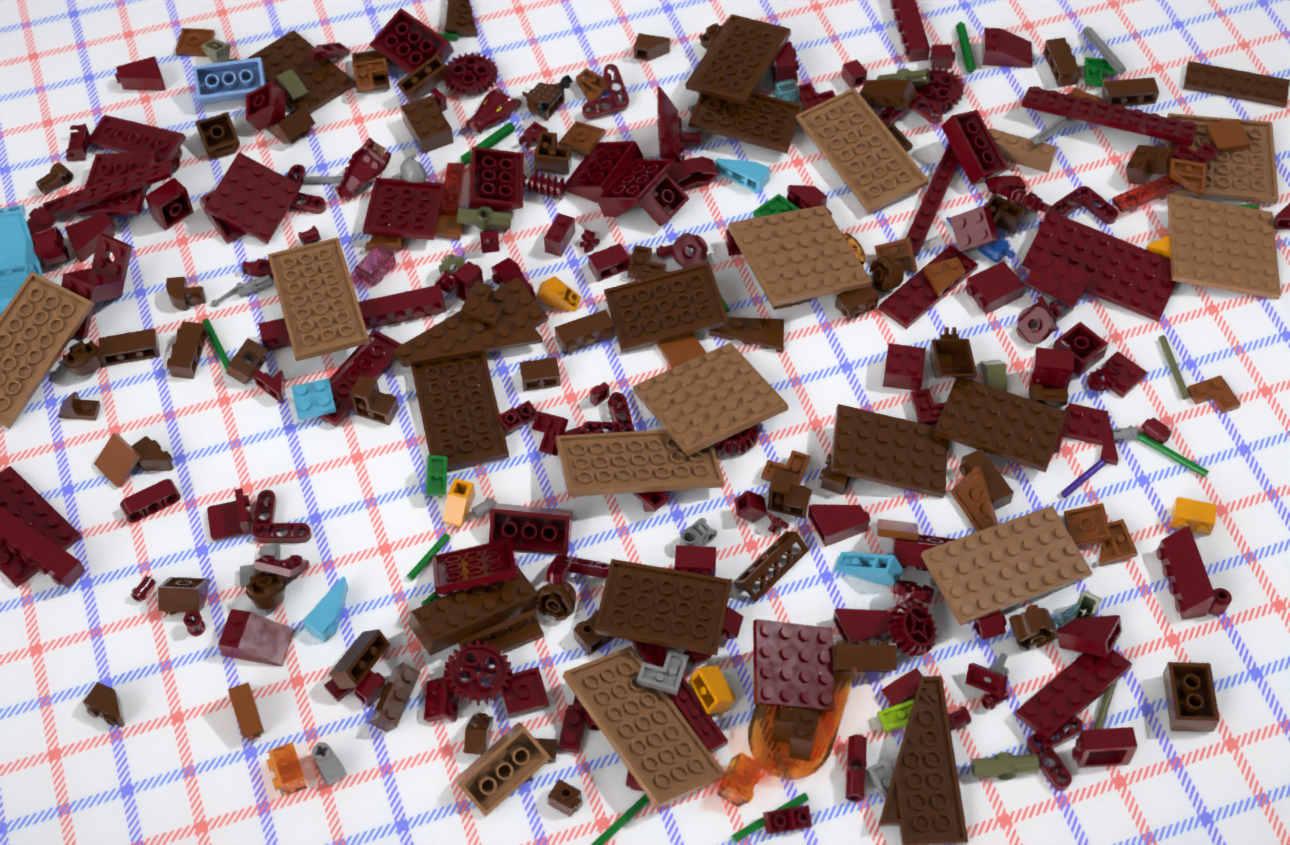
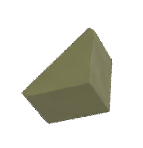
[200,39,230,63]
[980,359,1007,392]
[1070,590,1102,619]

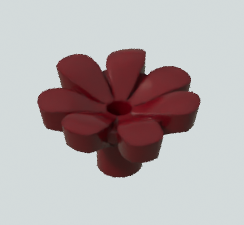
[580,229,600,253]
[767,511,790,533]

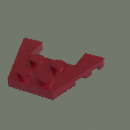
[1053,403,1119,466]

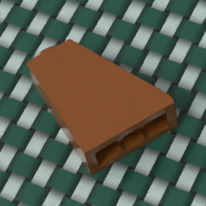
[227,682,265,741]

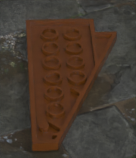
[878,676,968,845]

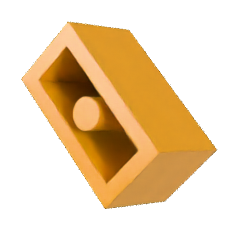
[1170,497,1217,535]
[689,666,737,714]

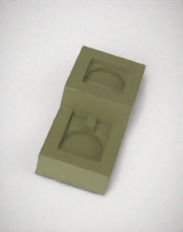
[276,69,308,102]

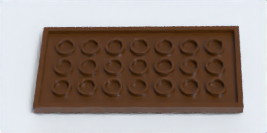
[411,353,509,470]

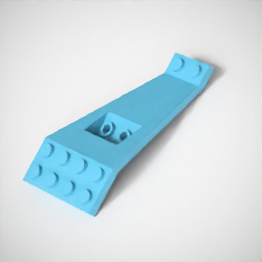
[0,204,44,316]

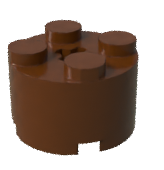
[1009,605,1058,650]

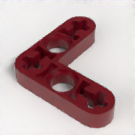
[582,64,629,119]
[879,91,943,126]
[286,164,326,214]
[1052,186,1118,224]
[580,392,635,434]
[253,489,312,543]
[546,555,610,584]
[1027,717,1083,791]

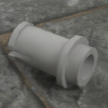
[1112,425,1137,441]
[471,497,496,519]

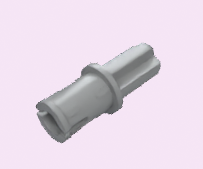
[236,275,273,297]

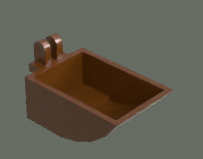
[929,327,977,379]

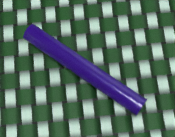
[1061,459,1106,498]

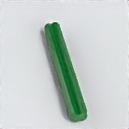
[955,21,976,73]
[460,122,515,165]

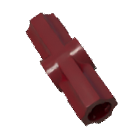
[845,734,867,802]

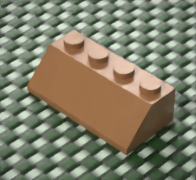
[989,128,1058,173]
[454,722,551,817]

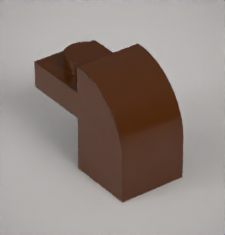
[166,276,206,311]

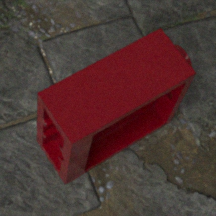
[1072,727,1138,768]

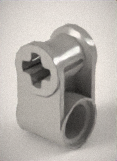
[680,518,717,546]
[312,742,347,786]

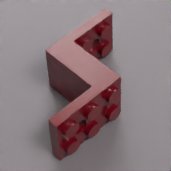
[61,233,133,338]

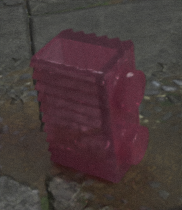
[354,244,396,286]

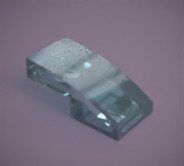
[1052,604,1080,629]

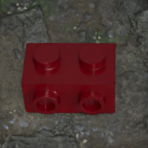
[27,206,58,246]
[424,676,459,722]

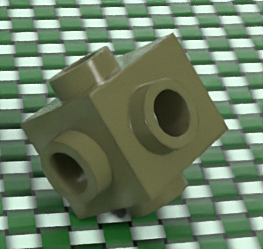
[438,254,465,274]

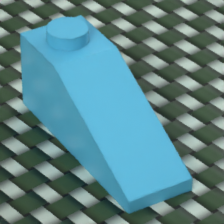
[715,158,771,193]
[835,552,903,586]
[303,576,349,642]

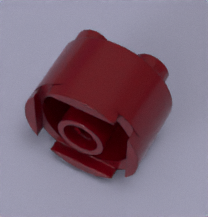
[31,226,70,268]

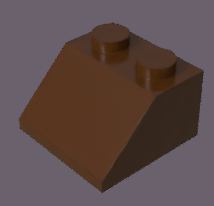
[267,106,316,144]
[158,577,210,614]

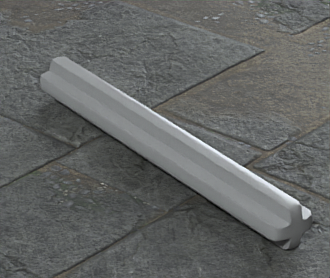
[1083,26,1126,75]
[1032,116,1075,145]

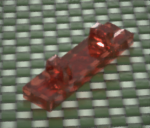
[440,163,465,215]
[1112,174,1182,213]

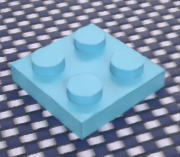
[291,378,336,421]

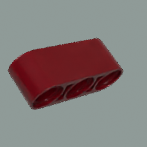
[120,479,181,523]

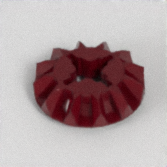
[1087,366,1118,391]

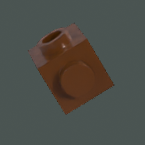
[547,779,583,817]

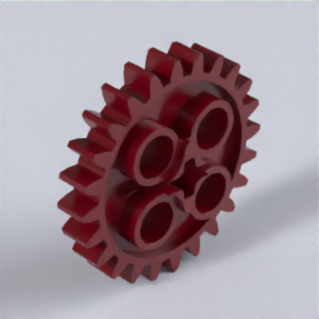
[444,52,498,97]
[913,67,964,112]
[996,184,1053,214]
[444,640,513,706]

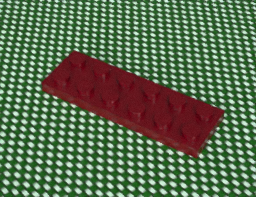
[87,115,186,162]
[879,245,978,330]
[318,329,402,427]
[1015,649,1132,742]

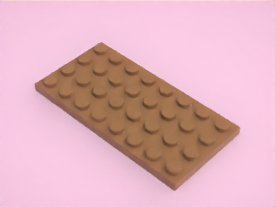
[796,87,929,214]
[267,237,370,362]
[0,271,94,429]
[555,430,724,497]
[920,505,1093,626]
[562,646,726,809]

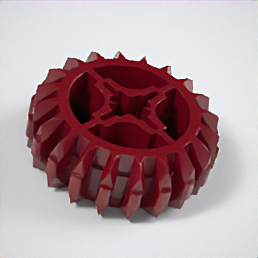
[713,424,759,456]
[887,600,938,657]

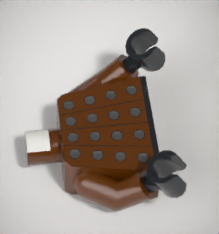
[522,75,573,121]

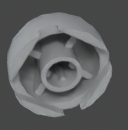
[399,154,430,183]

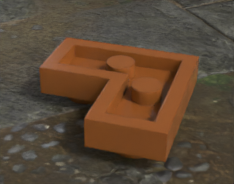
[352,58,389,92]
[1187,375,1241,414]
[761,450,811,486]

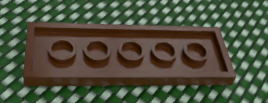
[1183,61,1290,108]

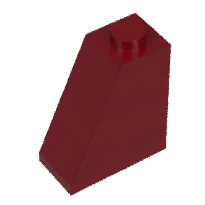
[114,56,166,91]
[64,212,116,263]
[808,504,871,547]
[833,608,892,645]
[1056,615,1122,658]

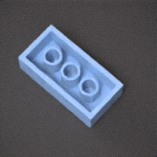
[192,57,266,105]

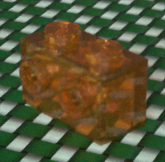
[266,742,307,797]
[717,752,763,808]

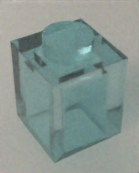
[772,79,800,103]

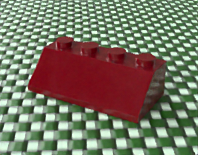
[941,110,1009,186]
[489,503,573,555]
[1156,526,1216,620]
[892,534,956,571]

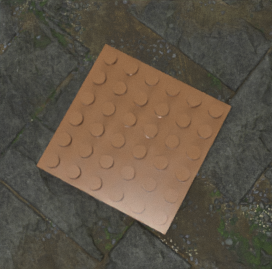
[1167,113,1279,204]
[1167,193,1281,299]
[727,205,872,306]
[633,342,788,456]

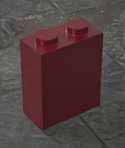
[965,261,1025,314]

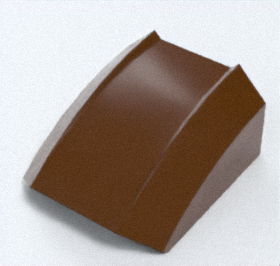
[195,111,240,158]

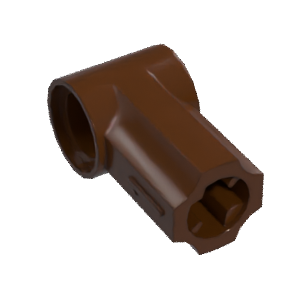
[35,163,74,194]
[1028,384,1068,405]

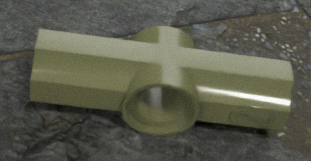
[877,68,930,86]
[457,207,512,230]
[971,752,1039,780]

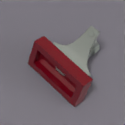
[965,653,1009,697]

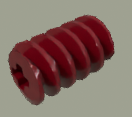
[527,171,566,201]

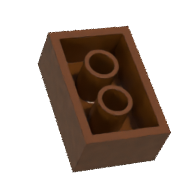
[400,95,454,154]
[1162,662,1220,732]

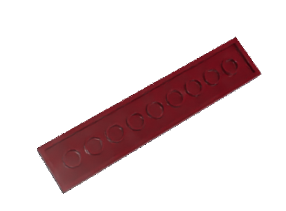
[1021,86,1198,146]

